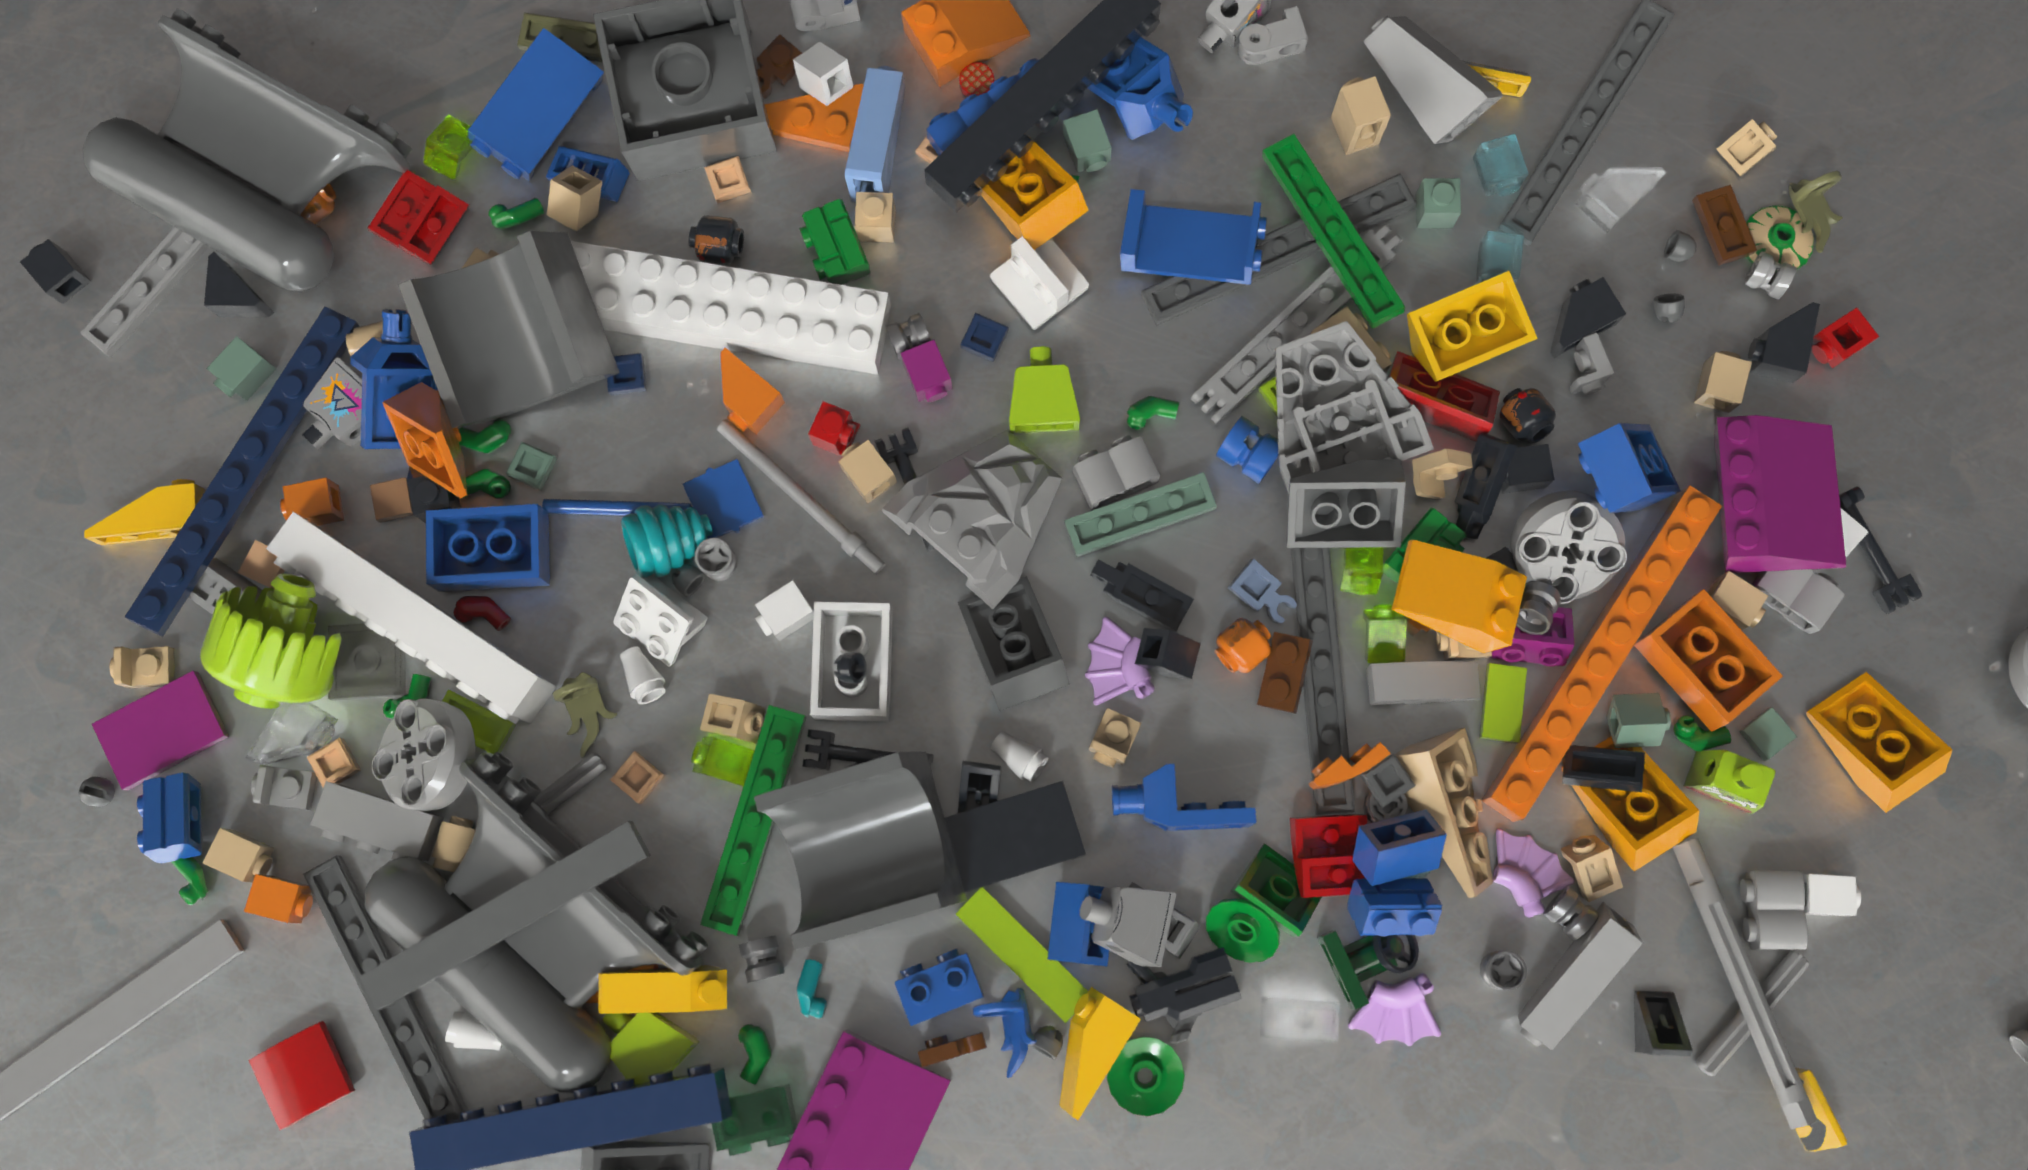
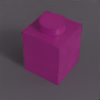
[900,340,952,402]

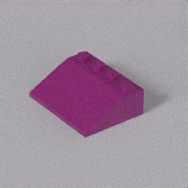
[1714,415,1846,573]
[777,1029,951,1170]

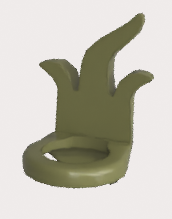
[1788,171,1843,253]
[552,672,618,758]

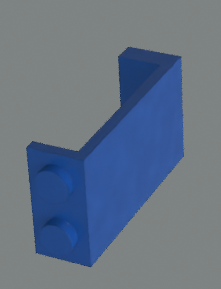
[468,28,604,181]
[1120,189,1267,285]

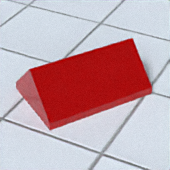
[1388,351,1500,442]

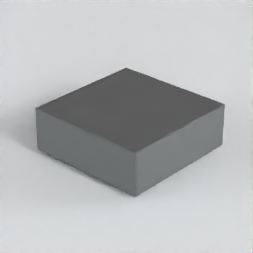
[1360,754,1416,808]

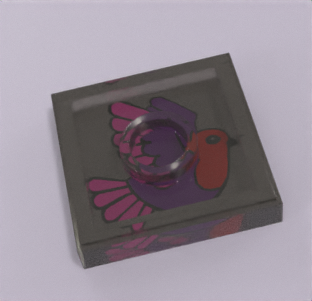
[328,623,406,701]

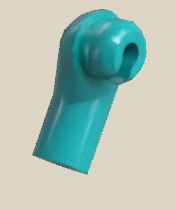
[796,959,827,1019]

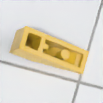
[84,479,206,545]
[598,965,727,1014]
[1059,987,1141,1120]

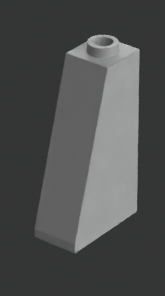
[1363,16,1503,145]
[1518,902,1643,1050]

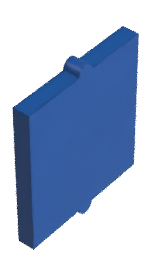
[683,459,764,539]

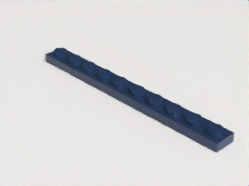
[125,306,360,637]

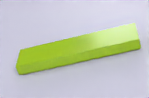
[956,887,1088,1023]

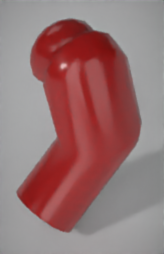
[453,596,511,631]

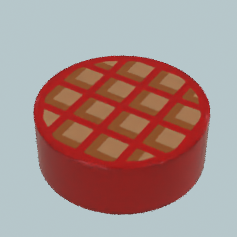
[959,62,995,98]

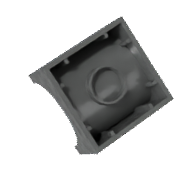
[593,0,777,181]
[398,231,620,428]
[754,752,967,950]

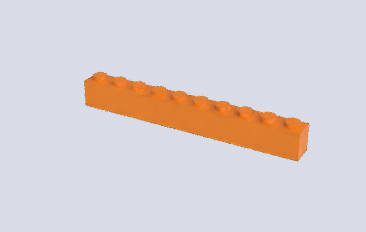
[1482,485,1722,822]

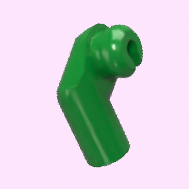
[488,198,544,230]
[1127,396,1179,430]
[459,419,512,454]
[463,469,511,499]
[383,674,432,719]
[1673,716,1731,752]
[171,857,208,905]
[738,1024,772,1085]

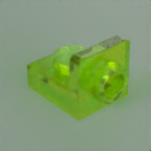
[423,115,473,180]
[1340,547,1383,595]
[1363,604,1407,663]
[691,736,755,786]

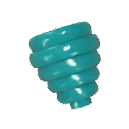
[621,504,713,578]

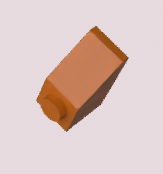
[720,348,785,435]

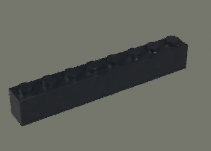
[924,0,1161,213]

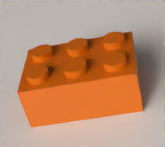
[1634,589,1783,732]

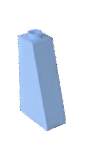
[845,66,905,203]

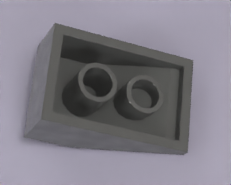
[1287,459,1406,548]
[958,576,1070,711]
[581,1141,709,1170]

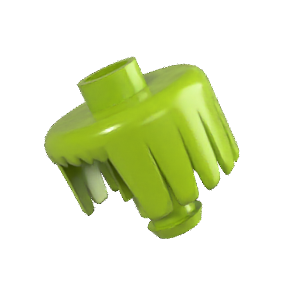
[200,573,342,709]

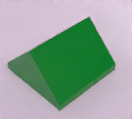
[1230,843,1322,937]

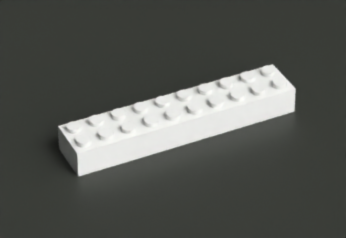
[571,241,891,375]

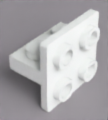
[990,236,1089,330]
[613,574,708,667]

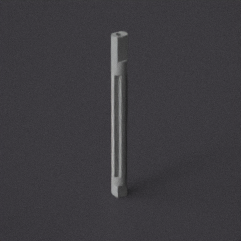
[1673,838,1818,1130]

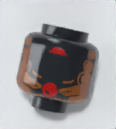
[689,215,744,265]
[1499,388,1556,444]

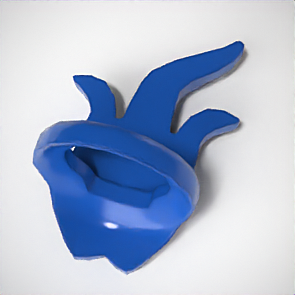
[973,988,1036,1078]

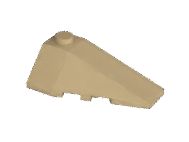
[1395,728,1493,898]

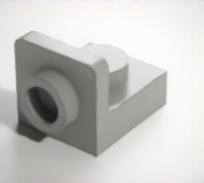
[1569,333,1614,395]
[251,765,317,810]

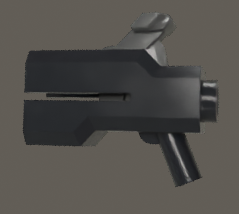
[1126,947,1242,1044]

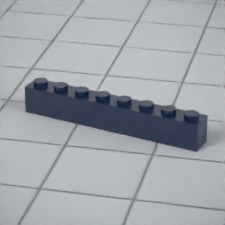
[409,1063,732,1170]

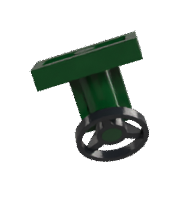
[1317,931,1419,1010]

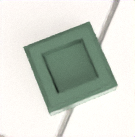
[506,442,557,491]
[1739,707,1797,761]

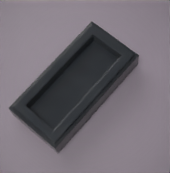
[1562,745,1645,793]

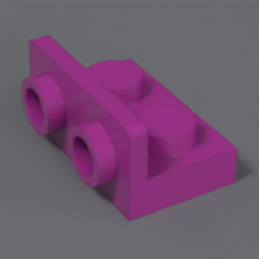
[1491,607,1575,667]

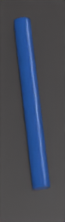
[542,499,692,516]

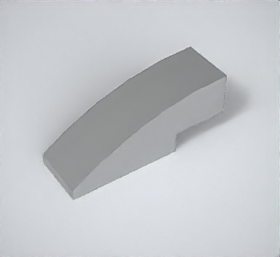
[1366,661,1481,705]

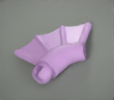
[1085,617,1155,705]
[1492,828,1575,918]
[1348,973,1441,1046]

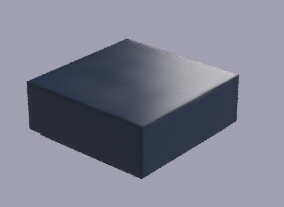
[960,313,1009,362]
[607,353,647,395]

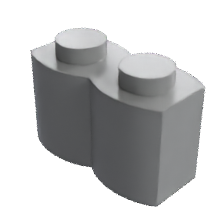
[1073,435,1160,511]
[1751,569,1845,634]
[1740,870,1808,950]

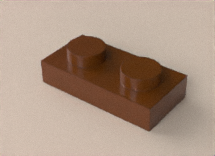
[1692,185,1757,266]
[1257,632,1313,714]

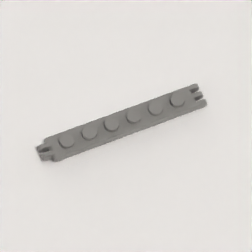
[1191,224,1403,424]

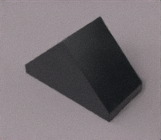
[204,252,274,317]
[957,761,1002,814]
[1634,991,1693,1056]

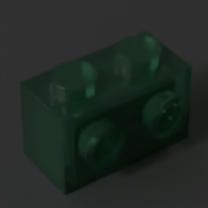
[711,1084,798,1156]

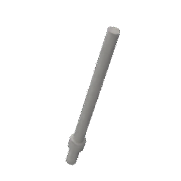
[717,419,886,574]

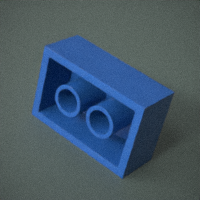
[1578,423,1681,513]
[426,504,550,592]

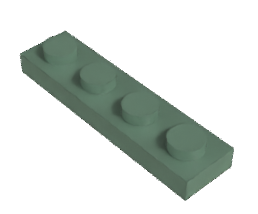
[1064,472,1217,557]

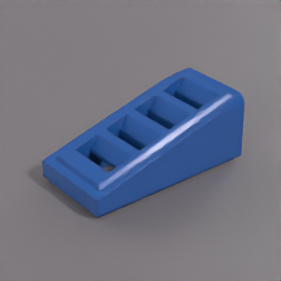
[546,146,629,202]

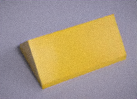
[1407,271,1538,382]

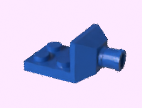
[1087,37,1193,140]
[350,309,438,449]
[1112,764,1257,831]

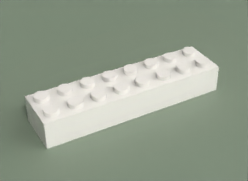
[266,512,556,724]

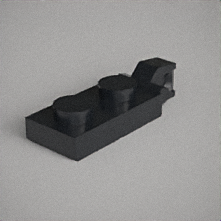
[1454,432,1517,539]
[1090,559,1194,632]

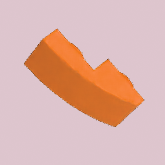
[1308,742,1391,790]

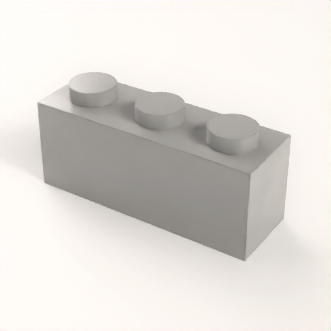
[310,781,444,861]

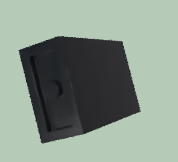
[944,781,1086,893]

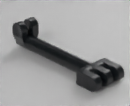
[875,427,935,551]
[1839,486,1922,614]
[802,729,934,771]

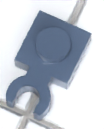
[1227,559,1297,623]

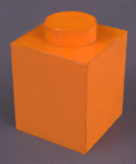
[280,477,344,526]
[244,874,313,923]

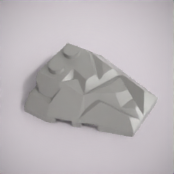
[1275,321,1434,494]
[882,430,1062,609]

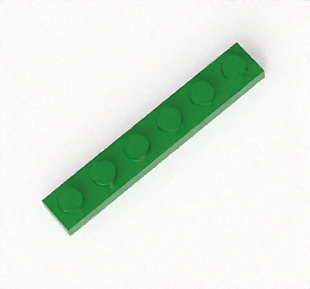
[1262,134,1405,329]
[700,705,807,936]

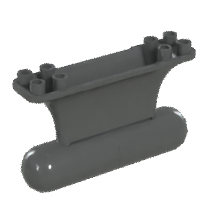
[82,8,412,292]
[365,752,708,1094]

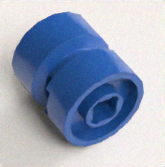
[1216,416,1279,484]

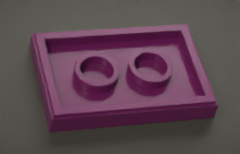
[92,670,229,791]

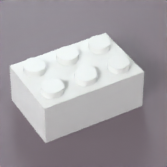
[810,602,893,721]

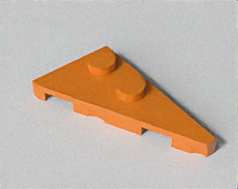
[765,83,864,152]

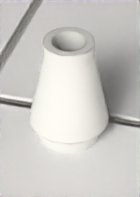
[620,646,666,704]
[991,731,1049,783]
[445,1010,503,1051]

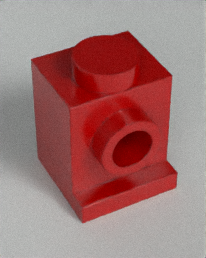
[1812,307,1879,369]
[808,401,861,457]

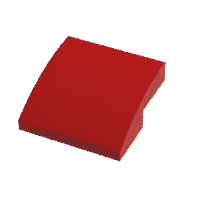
[368,170,469,265]
[1290,814,1367,898]
[249,1021,356,1130]

